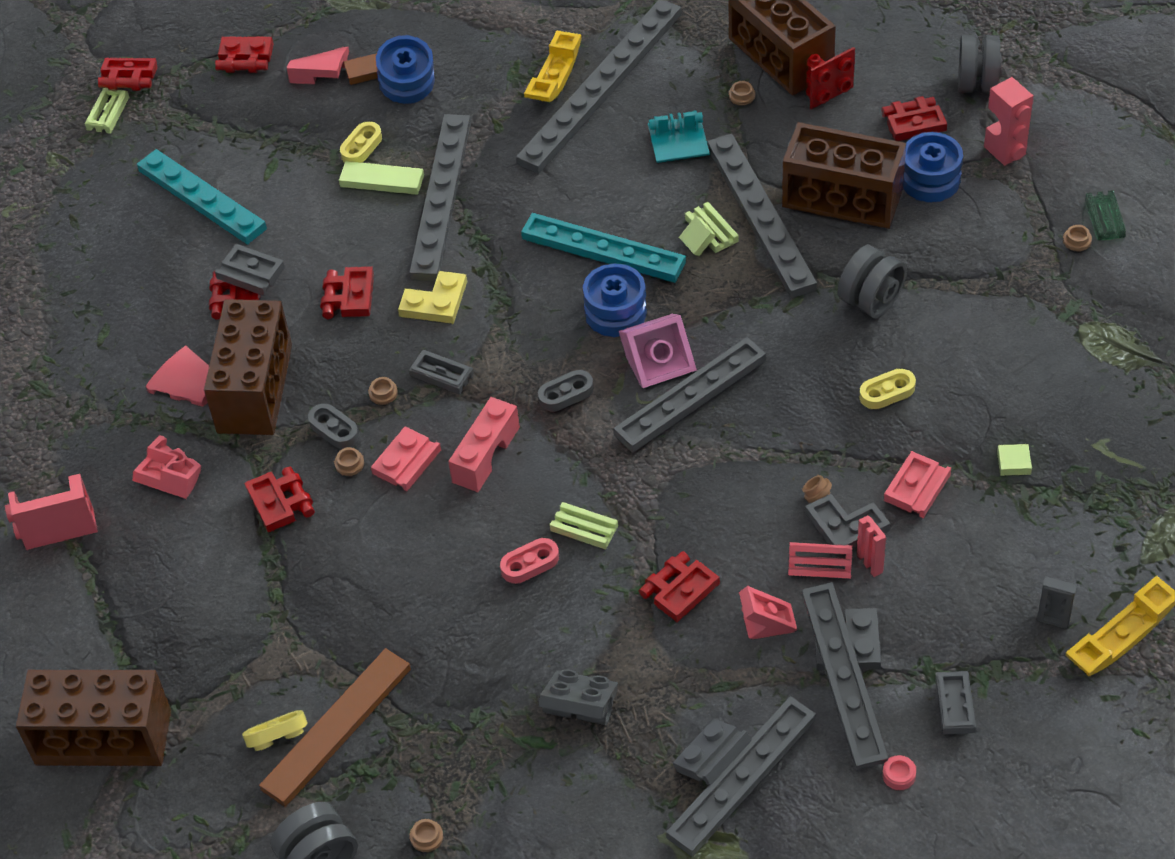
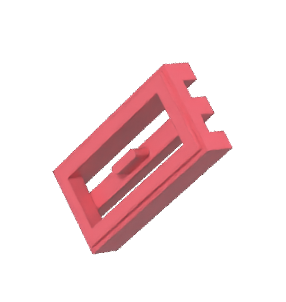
[857,515,886,577]
[788,542,852,579]

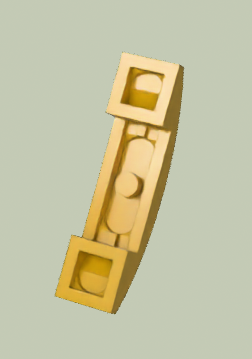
[524,30,582,102]
[1066,576,1175,676]

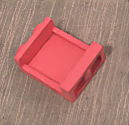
[5,474,98,550]

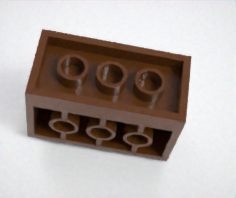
[728,0,836,96]
[782,122,906,229]
[204,300,292,435]
[16,670,171,766]

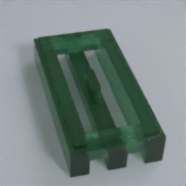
[1085,190,1126,241]

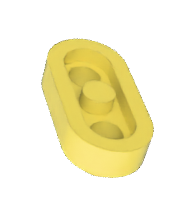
[340,122,382,163]
[859,369,916,409]
[242,710,308,751]

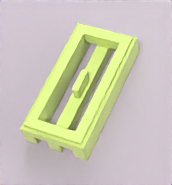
[85,88,129,134]
[685,202,739,253]
[550,502,618,549]

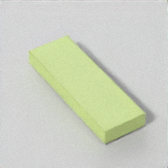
[339,161,424,195]

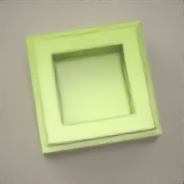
[679,216,716,256]
[997,444,1032,476]

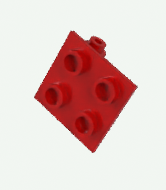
[806,47,855,109]

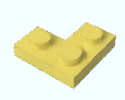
[398,271,467,324]

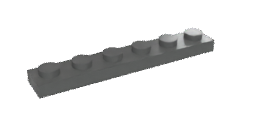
[613,337,766,453]
[801,582,888,770]
[666,696,816,857]

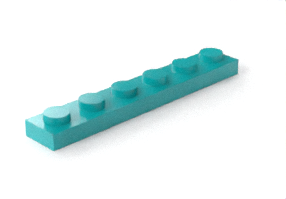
[137,149,267,245]
[521,213,686,283]

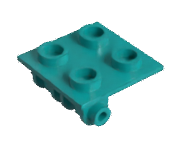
[648,110,710,163]

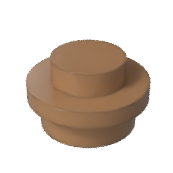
[729,81,755,105]
[1063,225,1092,251]
[368,377,398,405]
[334,447,364,476]
[802,475,832,503]
[410,819,443,852]

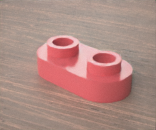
[500,538,559,584]

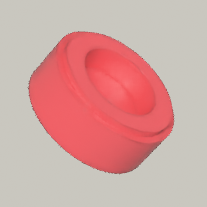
[882,755,916,790]

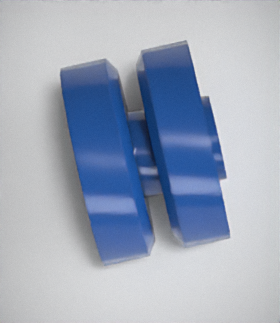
[376,35,435,104]
[903,132,963,202]
[582,263,647,337]

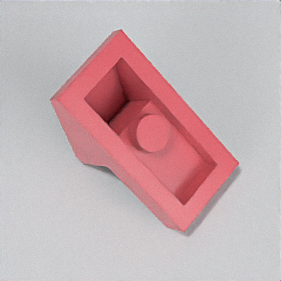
[739,586,797,639]

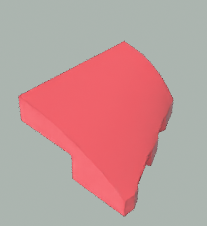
[286,47,349,84]
[146,345,209,407]
[132,435,201,499]

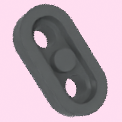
[538,370,594,412]
[308,404,359,449]

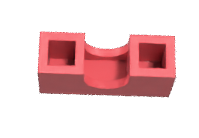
[984,77,1034,166]
[448,397,520,492]

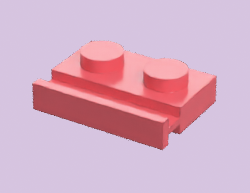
[371,426,441,491]
[884,451,951,518]

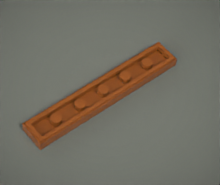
[259,648,411,807]

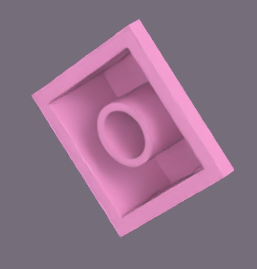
[619,314,697,388]

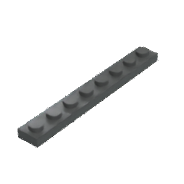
[410,114,471,281]
[707,133,817,298]

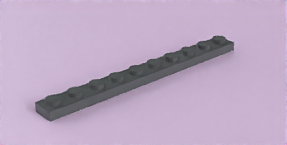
[516,0,682,174]

